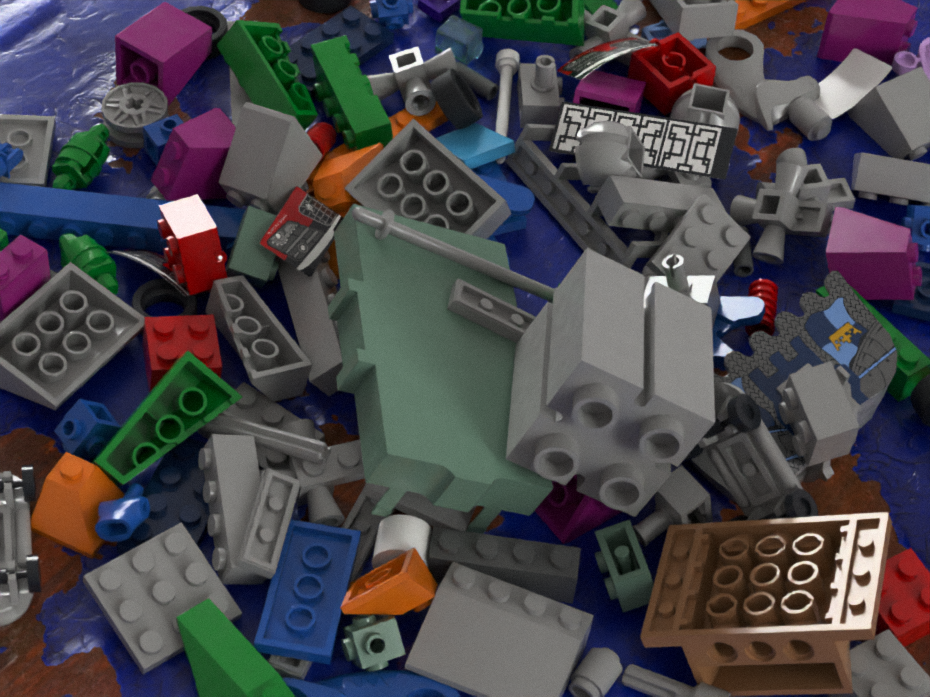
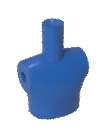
[95,483,150,542]

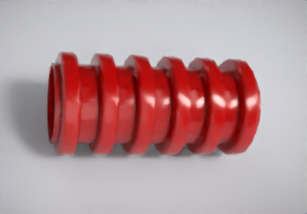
[307,122,337,162]
[745,279,778,337]

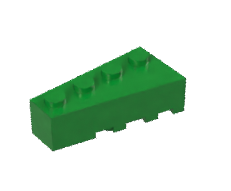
[311,35,393,151]

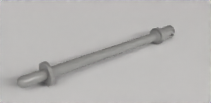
[352,207,557,303]

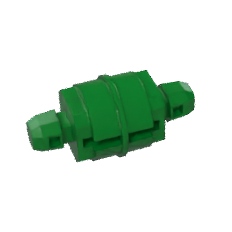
[52,124,110,190]
[59,233,118,295]

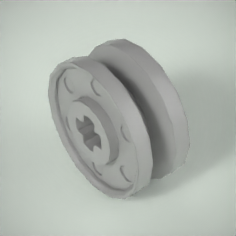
[101,83,169,148]

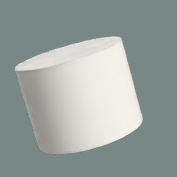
[372,514,433,569]

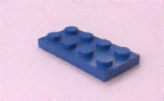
[254,519,361,665]

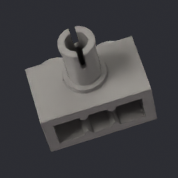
[517,55,565,128]
[644,254,720,328]
[632,465,713,547]

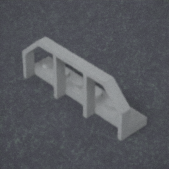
[506,124,668,268]

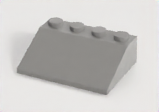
[344,119,512,239]
[0,262,144,410]
[405,562,594,697]

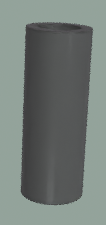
[456,62,499,101]
[733,226,754,277]

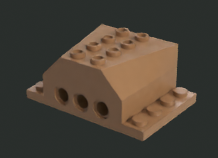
[640,512,892,696]

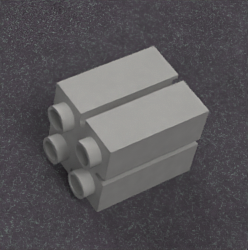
[506,248,715,517]

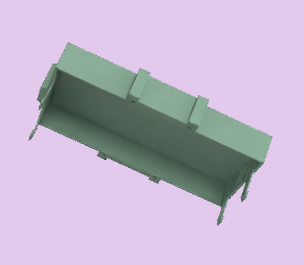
[328,204,553,534]

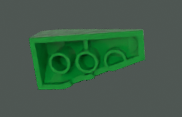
[176,598,295,697]

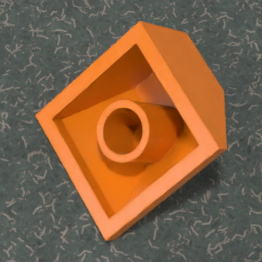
[313,143,383,213]
[31,452,125,559]
[340,547,438,615]

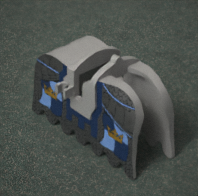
[687,270,897,502]

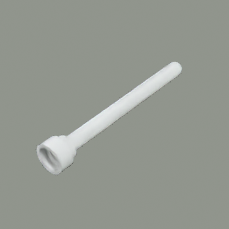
[495,49,520,164]

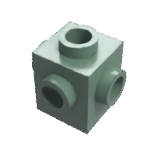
[341,614,406,672]

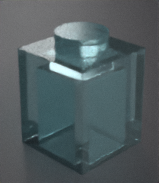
[435,15,484,66]

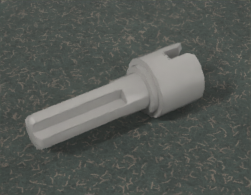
[622,664,731,697]

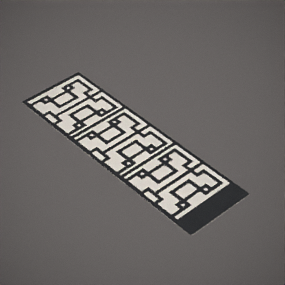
[549,102,738,180]

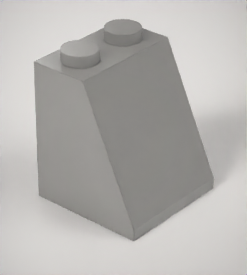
[847,67,930,161]
[218,102,323,215]

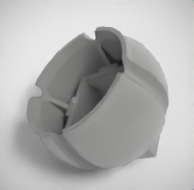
[670,83,740,136]
[575,120,645,193]

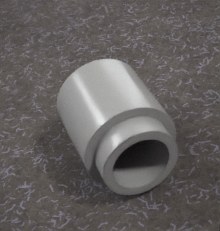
[788,97,832,141]
[569,647,623,697]

